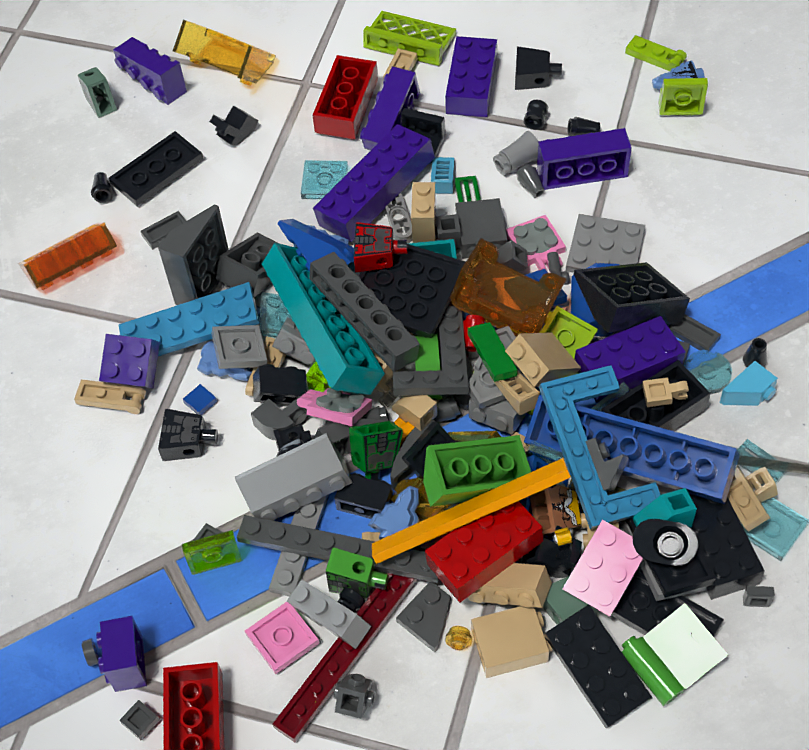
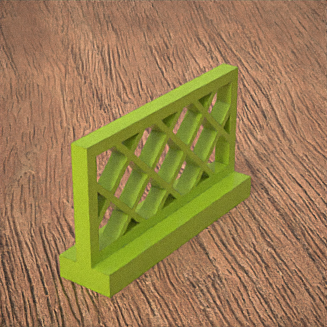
[363,11,456,66]

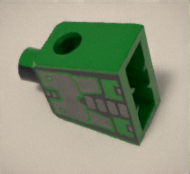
[349,421,403,480]

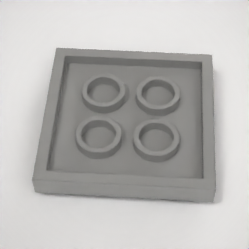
[566,214,645,273]

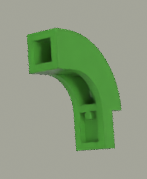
[414,334,442,400]

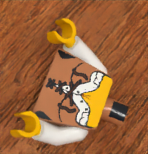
[530,465,584,546]

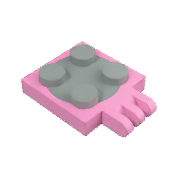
[505,215,566,270]
[297,388,372,426]

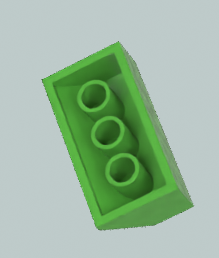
[423,435,531,507]

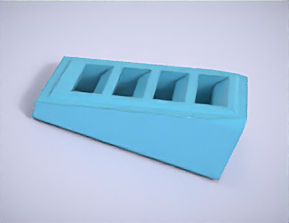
[431,157,454,194]

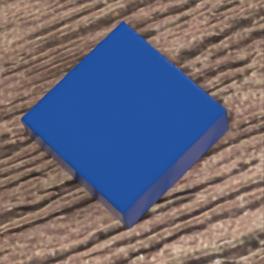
[183,384,218,415]

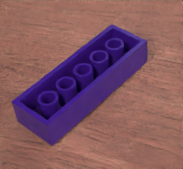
[313,124,435,242]

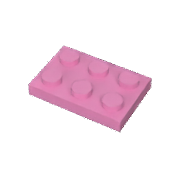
[563,520,643,617]

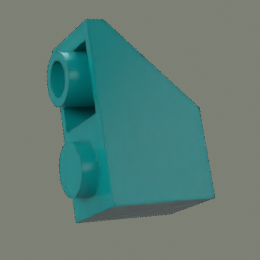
[633,488,697,527]

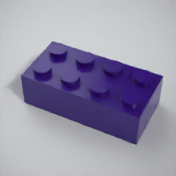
[445,36,497,117]
[537,128,632,190]
[574,316,686,403]

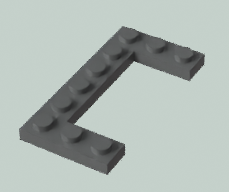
[393,291,468,396]

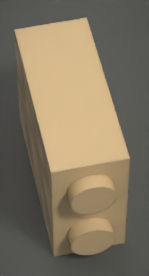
[411,182,436,243]
[505,333,581,387]
[471,606,552,678]

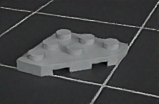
[468,326,536,409]

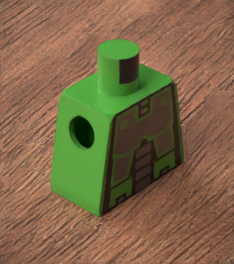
[326,548,389,598]

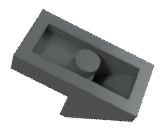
[585,438,629,492]

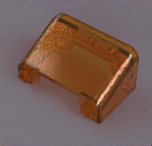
[451,238,566,337]

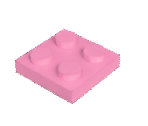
[245,602,319,674]

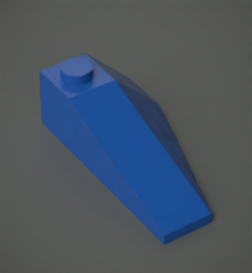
[277,219,356,274]

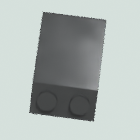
[215,232,280,297]

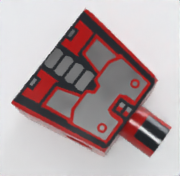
[354,222,407,272]

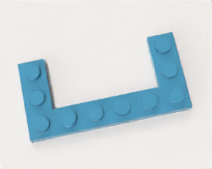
[539,365,661,530]

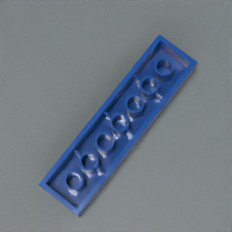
[524,395,740,504]

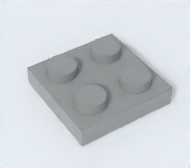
[211,325,267,369]

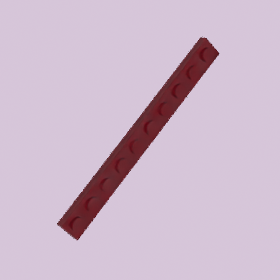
[272,532,450,743]

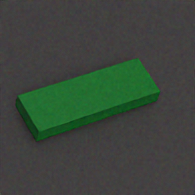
[468,322,517,382]

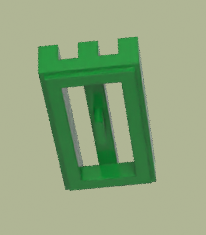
[454,176,481,203]

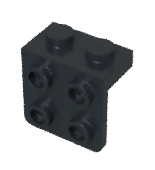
[401,108,445,165]
[401,421,462,480]

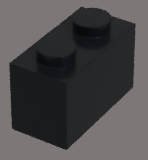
[253,364,307,405]
[335,473,393,519]

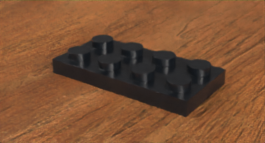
[109,131,204,206]
[626,518,716,598]
[611,570,724,637]
[543,604,652,728]

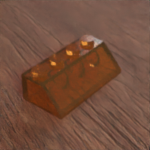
[18,222,117,290]

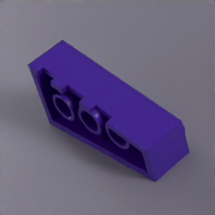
[113,37,187,105]
[360,66,421,150]

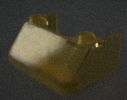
[173,19,276,86]

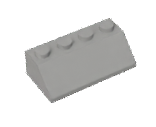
[235,433,352,521]

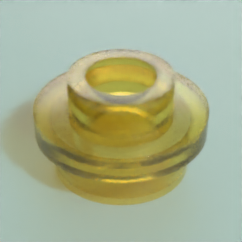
[445,626,472,650]

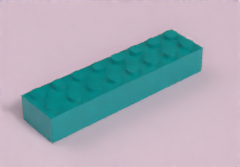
[262,243,385,395]

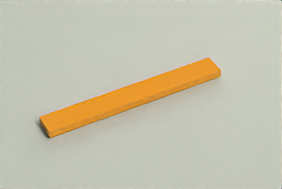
[372,458,571,564]

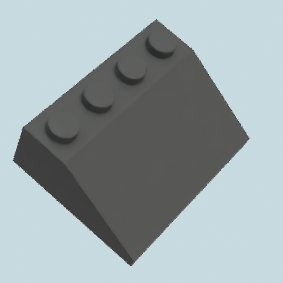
[158,204,229,305]

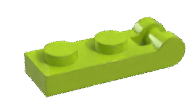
[625,35,687,71]

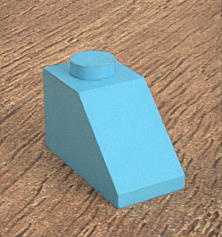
[720,361,778,406]

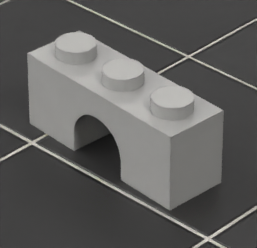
[287,580,371,649]

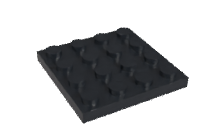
[359,244,467,338]

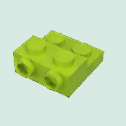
[658,78,708,115]
[535,306,598,359]

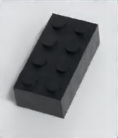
[601,360,711,431]
[689,494,765,600]

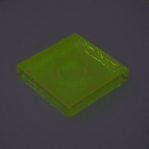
[181,530,242,575]

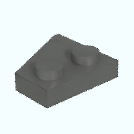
[396,582,451,652]

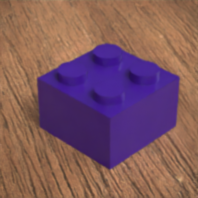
[99,334,160,389]
[96,616,147,692]

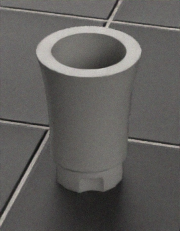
[493,131,538,175]

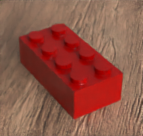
[312,55,378,140]
[425,501,543,603]
[163,662,225,750]

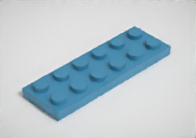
[119,282,260,357]

